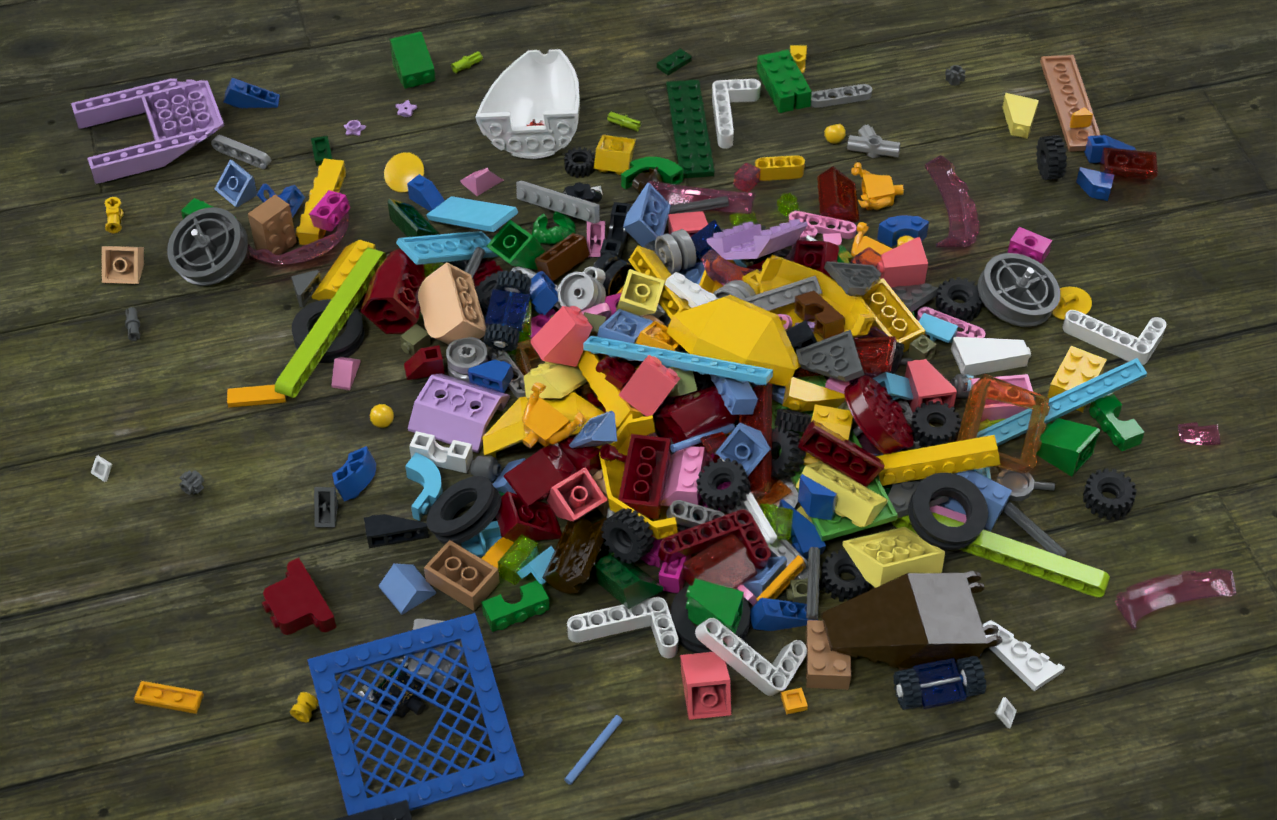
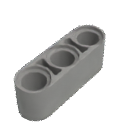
[666,500,725,530]

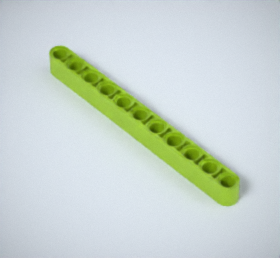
[275,247,386,398]
[891,512,1110,597]

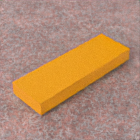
[227,385,286,408]
[756,555,806,602]
[134,681,204,714]

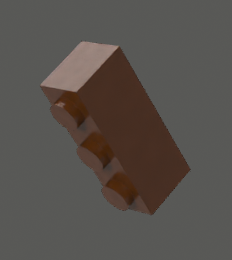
[535,233,590,281]

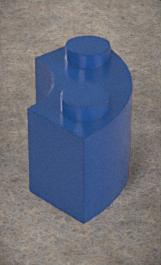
[877,216,929,248]
[528,271,559,315]
[332,446,376,502]

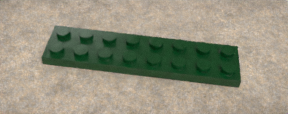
[666,80,714,178]

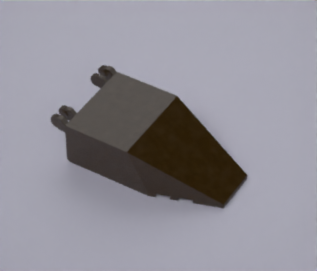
[821,571,1003,668]

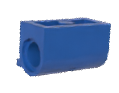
[257,183,305,218]

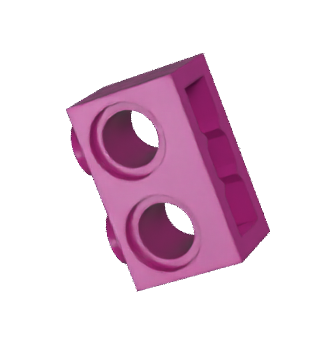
[309,190,351,232]

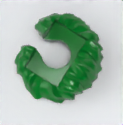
[532,211,576,245]

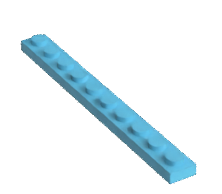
[583,336,773,385]
[965,358,1147,446]

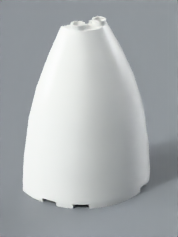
[476,49,580,159]

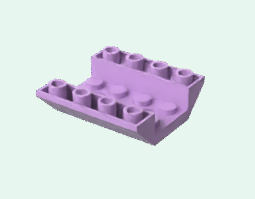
[707,219,808,260]
[408,374,510,453]

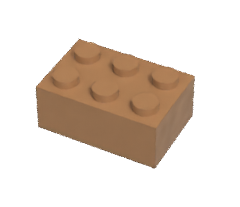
[248,195,297,262]
[424,540,500,611]
[806,620,851,690]

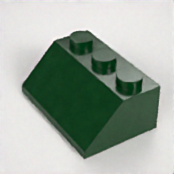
[593,555,663,609]

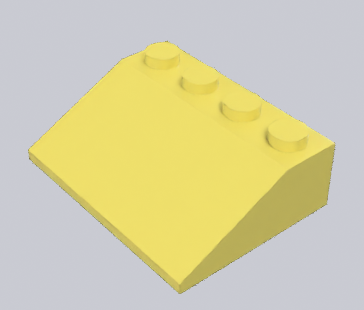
[842,527,945,588]

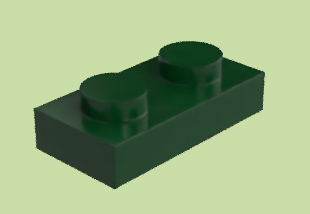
[657,48,692,76]
[311,136,332,166]

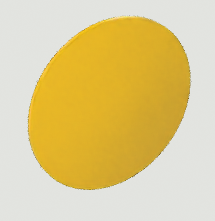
[384,153,424,192]
[1052,287,1092,320]

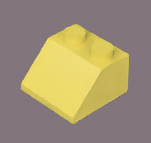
[616,269,665,316]

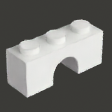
[409,431,473,473]

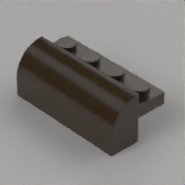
[542,516,607,594]

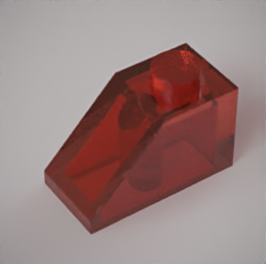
[700,432,729,464]

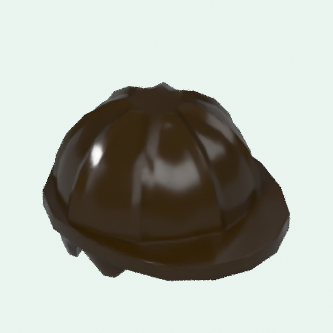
[632,167,662,194]

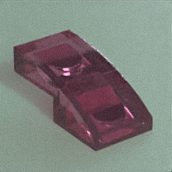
[1178,422,1221,445]

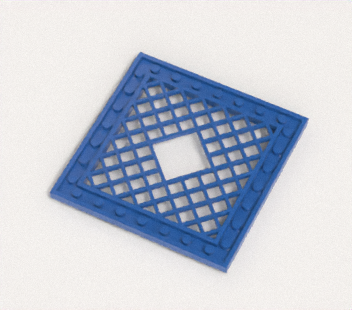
[307,613,524,815]

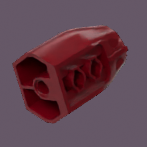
[361,249,425,334]
[653,386,742,447]

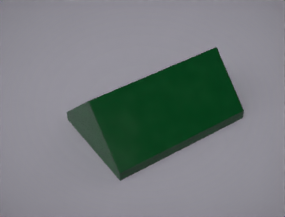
[387,198,440,237]

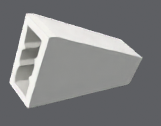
[951,337,1031,375]

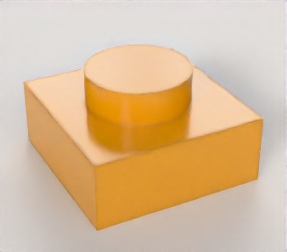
[781,688,808,714]

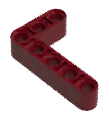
[658,509,771,569]

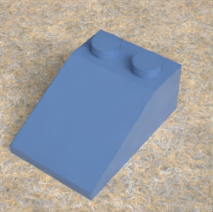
[623,183,671,247]
[597,309,654,360]

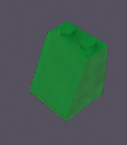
[390,32,436,89]
[486,220,546,270]
[1033,418,1100,477]
[686,578,744,647]

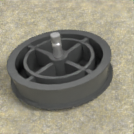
[167,207,248,286]
[977,253,1061,327]

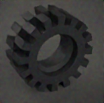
[564,147,595,178]
[775,409,812,432]

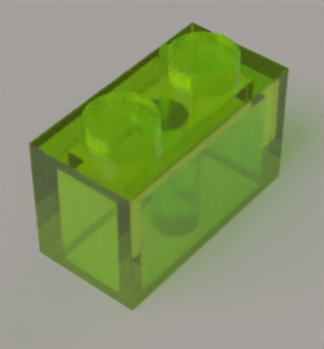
[498,534,539,585]

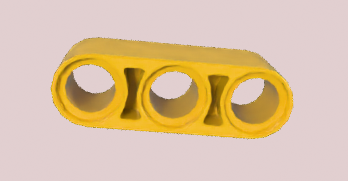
[755,155,805,181]

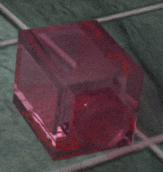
[734,162,760,193]

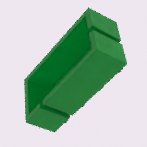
[757,50,812,113]

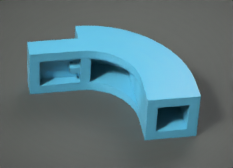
[405,452,443,521]

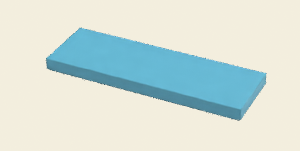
[426,196,518,232]
[396,231,499,265]

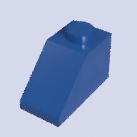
[1076,167,1114,201]
[407,174,445,212]
[468,359,514,393]

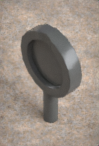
[996,467,1055,501]

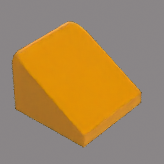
[1069,107,1093,128]

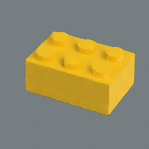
[1047,346,1107,412]

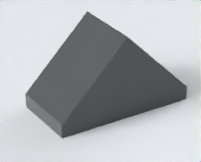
[291,270,321,308]
[314,487,338,527]

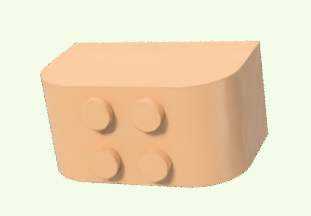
[418,262,486,345]

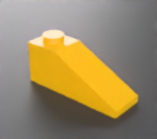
[782,377,845,412]

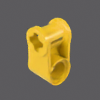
[790,45,807,73]

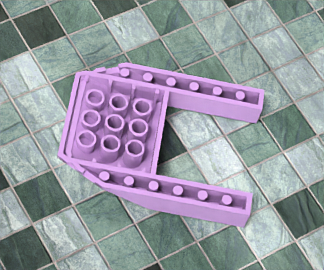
[71,79,224,184]

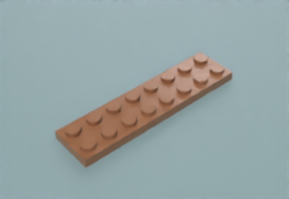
[1040,55,1100,152]

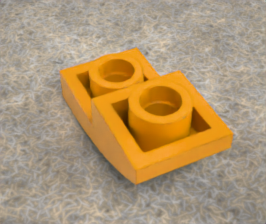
[481,537,520,572]

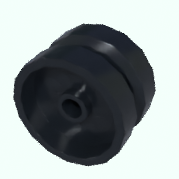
[592,252,634,296]

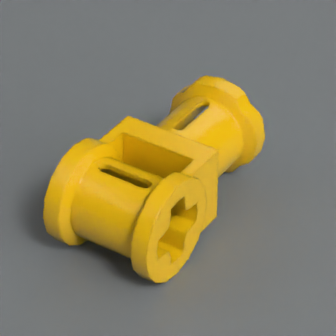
[105,197,123,234]

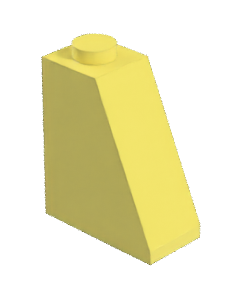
[1003,93,1039,139]

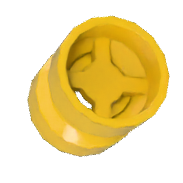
[290,692,319,722]

